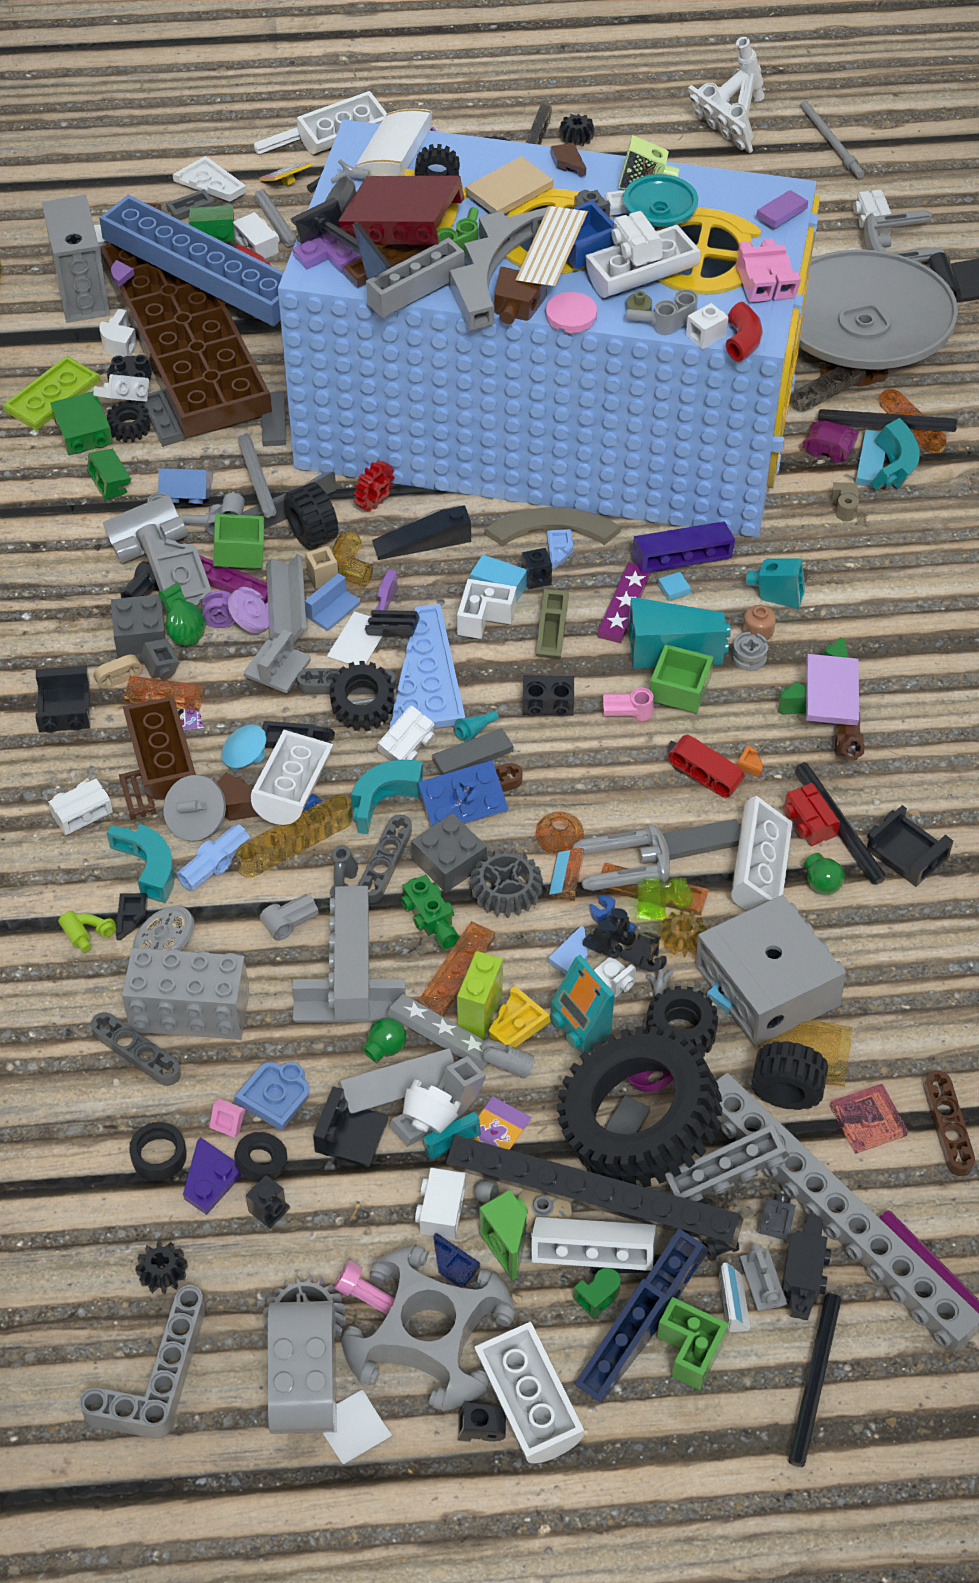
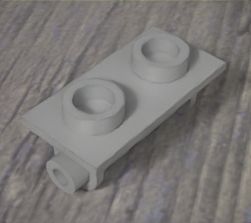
[740,1244,787,1312]

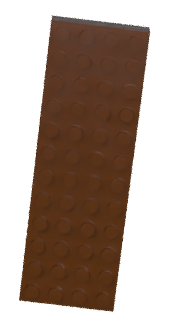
[100,243,272,438]

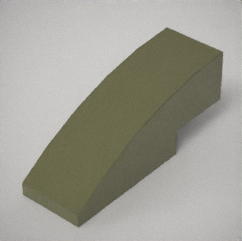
[536,589,569,658]

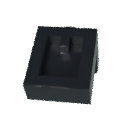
[759,1194,796,1241]

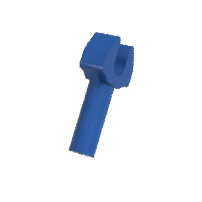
[589,895,637,934]

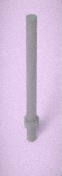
[800,100,865,179]

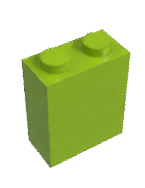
[457,951,503,1040]

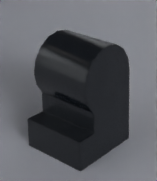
[458,1402,506,1442]

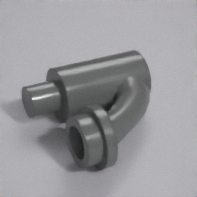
[330,845,358,898]

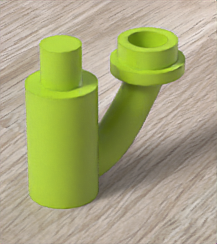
[58,911,116,953]

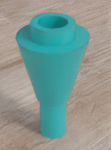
[454,710,499,742]

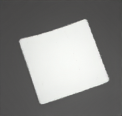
[323,1390,392,1464]

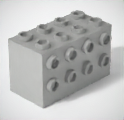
[122,947,250,1040]

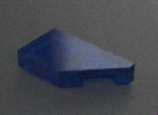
[433,1233,480,1288]

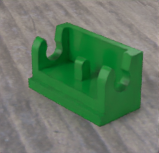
[87,448,131,501]

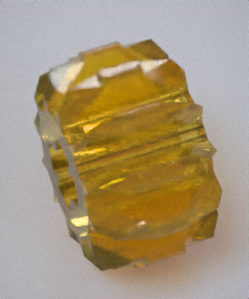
[660,909,707,957]

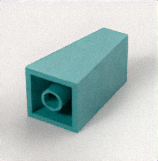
[628,597,731,669]

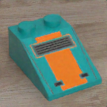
[550,954,615,1053]

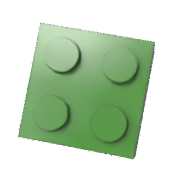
[213,514,264,569]
[650,644,714,713]

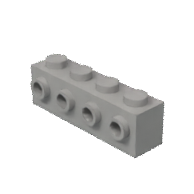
[366,238,465,318]
[665,1124,790,1202]

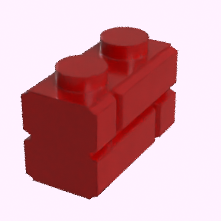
[783,783,840,846]

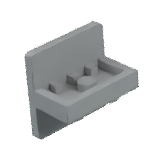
[244,629,311,693]

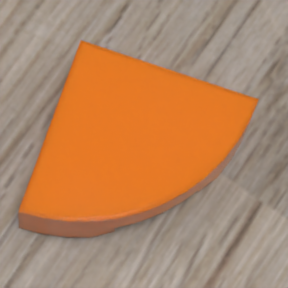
[737,745,763,778]

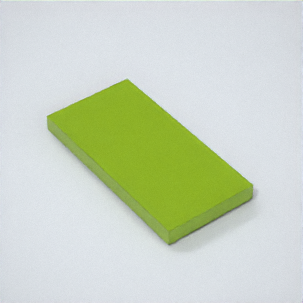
[2,356,101,431]

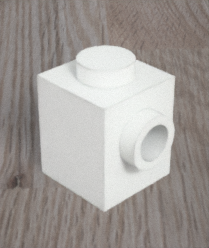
[686,303,728,349]

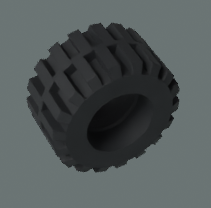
[284,482,339,549]
[329,661,395,731]
[646,986,718,1058]
[751,1041,828,1110]

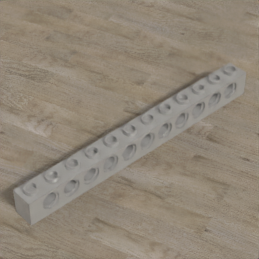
[717,1072,979,1354]

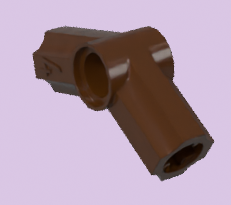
[835,712,865,760]

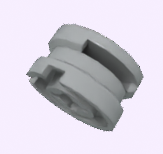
[732,632,769,671]

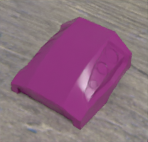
[802,420,859,463]

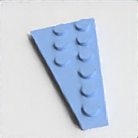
[389,604,465,729]

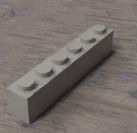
[328,886,369,1020]

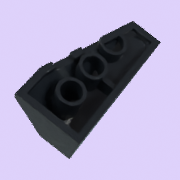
[372,505,471,560]

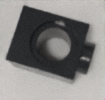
[522,548,552,590]

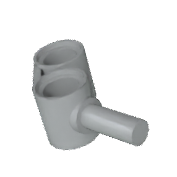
[626,289,698,335]
[181,493,245,536]

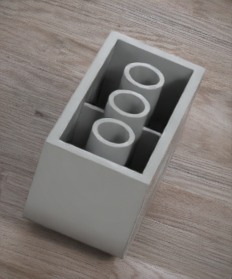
[268,1301,337,1434]

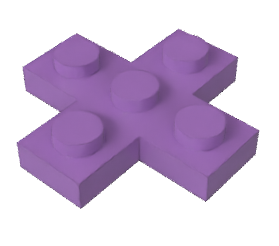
[292,226,362,273]

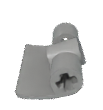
[103,495,188,564]

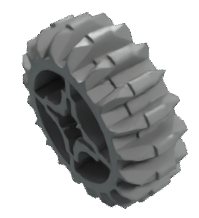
[263,1275,346,1337]

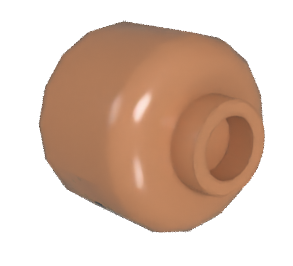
[742,605,776,640]

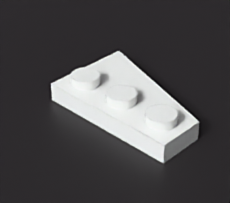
[173,156,246,202]

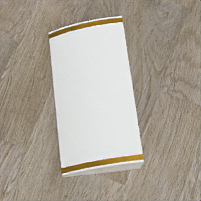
[355,109,432,176]

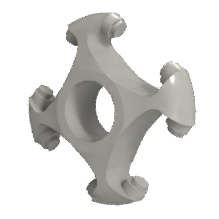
[341,1245,516,1412]

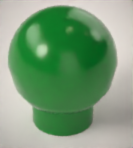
[804,853,845,895]
[361,1017,407,1063]

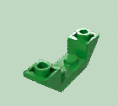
[778,637,849,715]

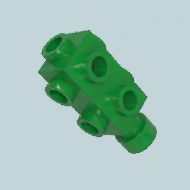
[401,874,460,949]

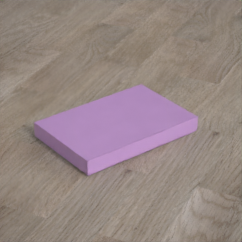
[806,654,859,726]

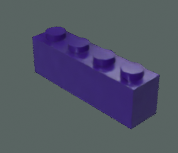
[632,521,735,573]

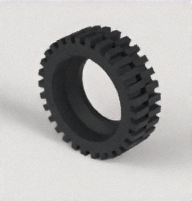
[557,1026,723,1187]

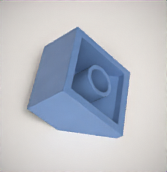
[158,468,213,504]

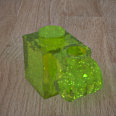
[637,878,693,920]

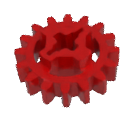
[353,460,395,512]

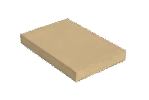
[466,156,554,214]

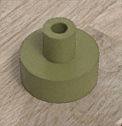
[626,291,652,311]

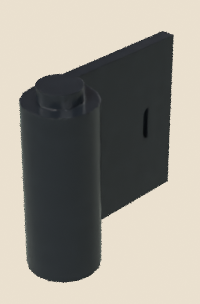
[927,252,979,303]

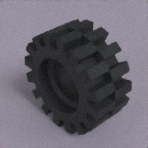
[415,144,460,176]
[106,400,150,443]

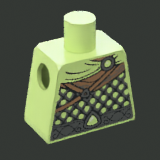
[618,135,679,189]

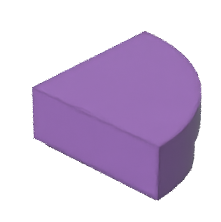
[111,260,134,287]

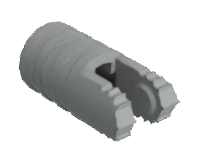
[481,1039,534,1079]

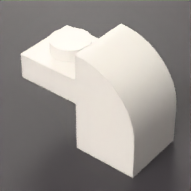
[99,309,137,357]

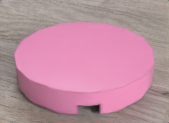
[546,292,597,333]

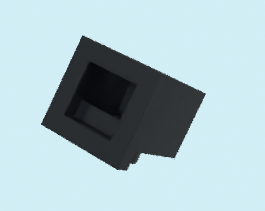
[246,1175,290,1229]

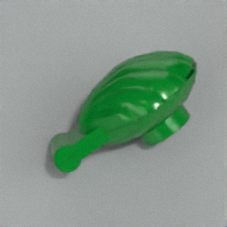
[159,583,206,646]

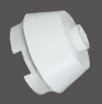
[403,1079,461,1133]

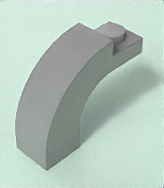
[390,1056,486,1147]

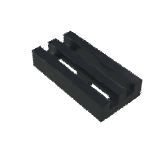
[365,610,420,636]

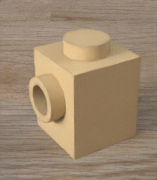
[306,546,338,589]

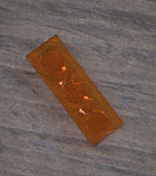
[124,676,205,711]

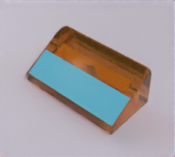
[548,848,584,902]

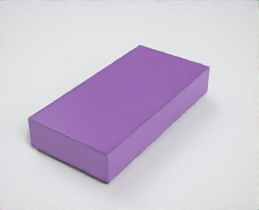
[756,190,809,229]

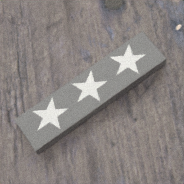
[387,994,489,1070]

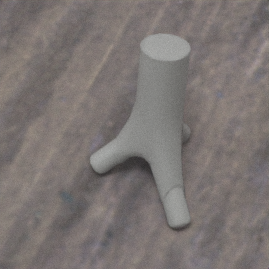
[331,159,370,183]
[646,969,673,996]

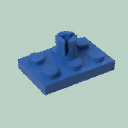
[417,760,509,827]

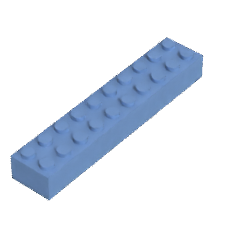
[99,195,284,326]

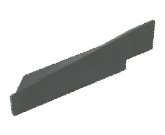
[243,471,336,529]

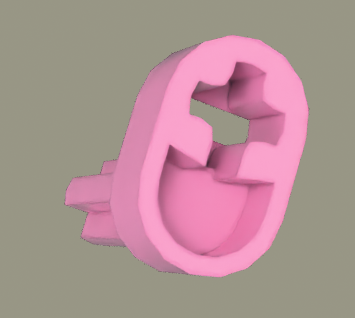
[334,1259,395,1315]

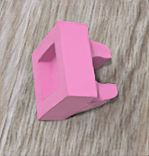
[209,1099,246,1138]

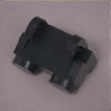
[583,908,636,959]
[620,932,667,972]

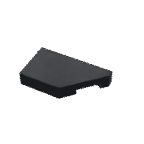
[116,893,148,941]

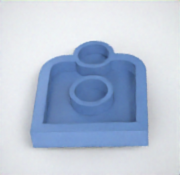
[234,1062,309,1131]

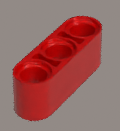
[668,735,745,798]

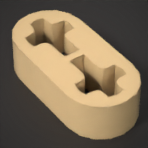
[93,654,143,689]

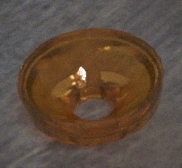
[536,811,584,855]

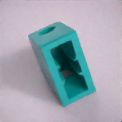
[746,558,805,609]

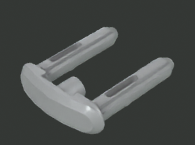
[864,210,944,263]
[572,824,670,891]

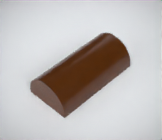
[123,696,196,800]

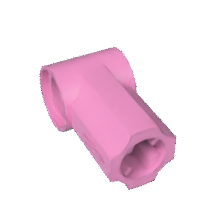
[603,687,654,721]

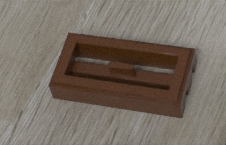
[119,770,157,820]

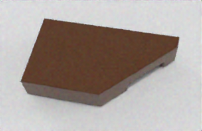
[550,143,587,176]

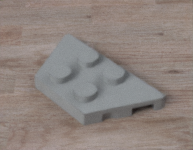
[141,534,212,606]

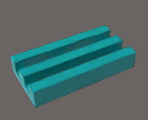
[423,1111,481,1160]

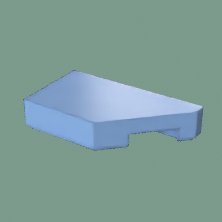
[547,529,573,569]
[548,926,587,975]

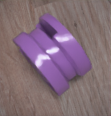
[202,591,235,628]

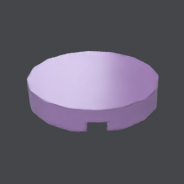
[228,587,269,634]

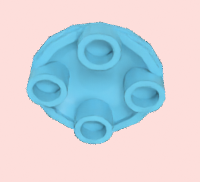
[221,724,267,771]

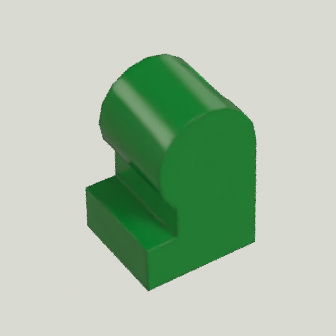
[573,1268,621,1319]

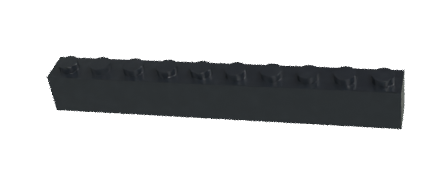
[446,1135,744,1249]

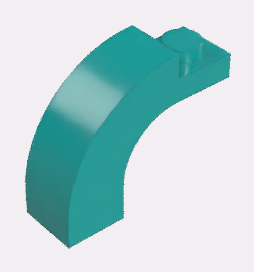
[870,418,920,490]
[351,760,423,834]
[107,824,175,904]

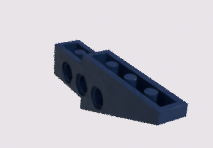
[575,1228,709,1403]

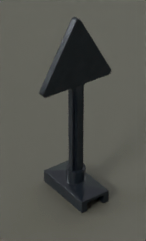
[290,197,391,279]

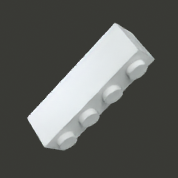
[532,1217,656,1271]

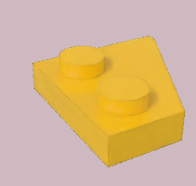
[489,985,551,1048]

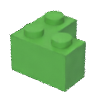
[657,1297,729,1391]

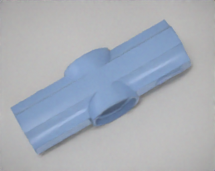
[176,824,251,891]

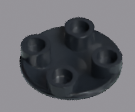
[107,354,152,381]

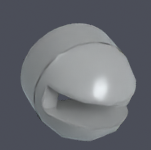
[474,1180,498,1204]

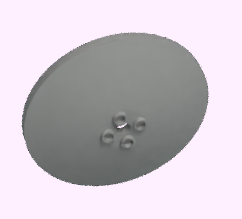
[799,250,958,369]

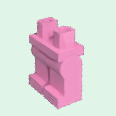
[736,239,801,302]

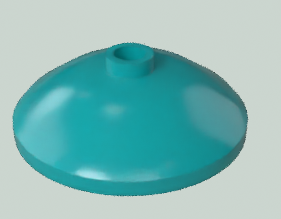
[623,174,698,228]

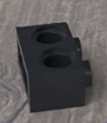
[523,675,574,716]

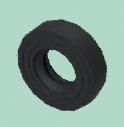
[234,1132,288,1182]

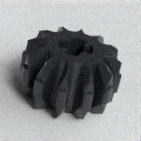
[559,114,595,147]
[135,1240,188,1294]

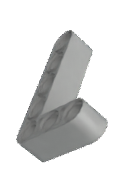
[79,1285,205,1439]

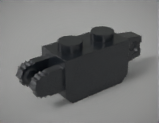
[782,1214,831,1320]

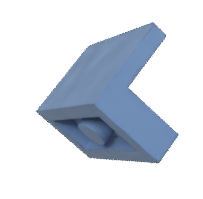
[305,573,360,631]

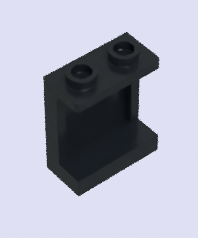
[35,665,90,733]
[867,805,954,887]

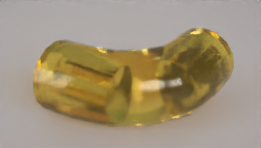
[332,530,373,587]

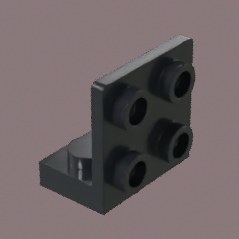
[313,1086,388,1167]

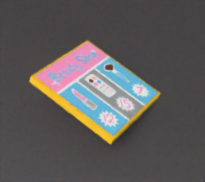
[259,163,312,185]

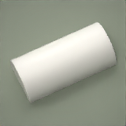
[297,91,387,154]
[586,225,700,298]
[251,730,333,825]
[731,796,792,911]
[474,1322,584,1463]

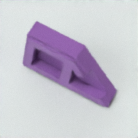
[375,569,398,610]

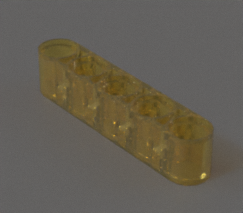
[236,794,353,877]

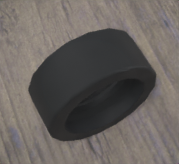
[129,1122,187,1181]

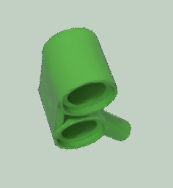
[437,207,479,255]

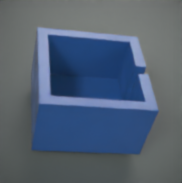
[567,200,618,269]

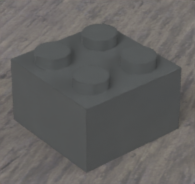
[111,594,166,656]
[411,813,487,893]

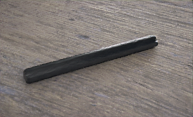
[818,409,958,432]
[795,762,886,885]
[788,1293,842,1467]

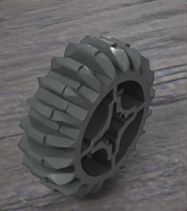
[470,848,543,918]

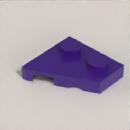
[183,1137,242,1215]

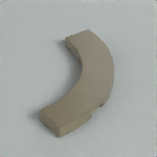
[485,507,621,546]

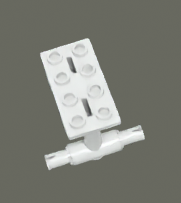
[688,37,765,153]

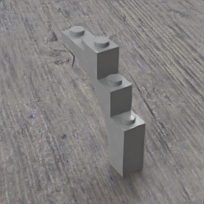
[450,207,548,331]

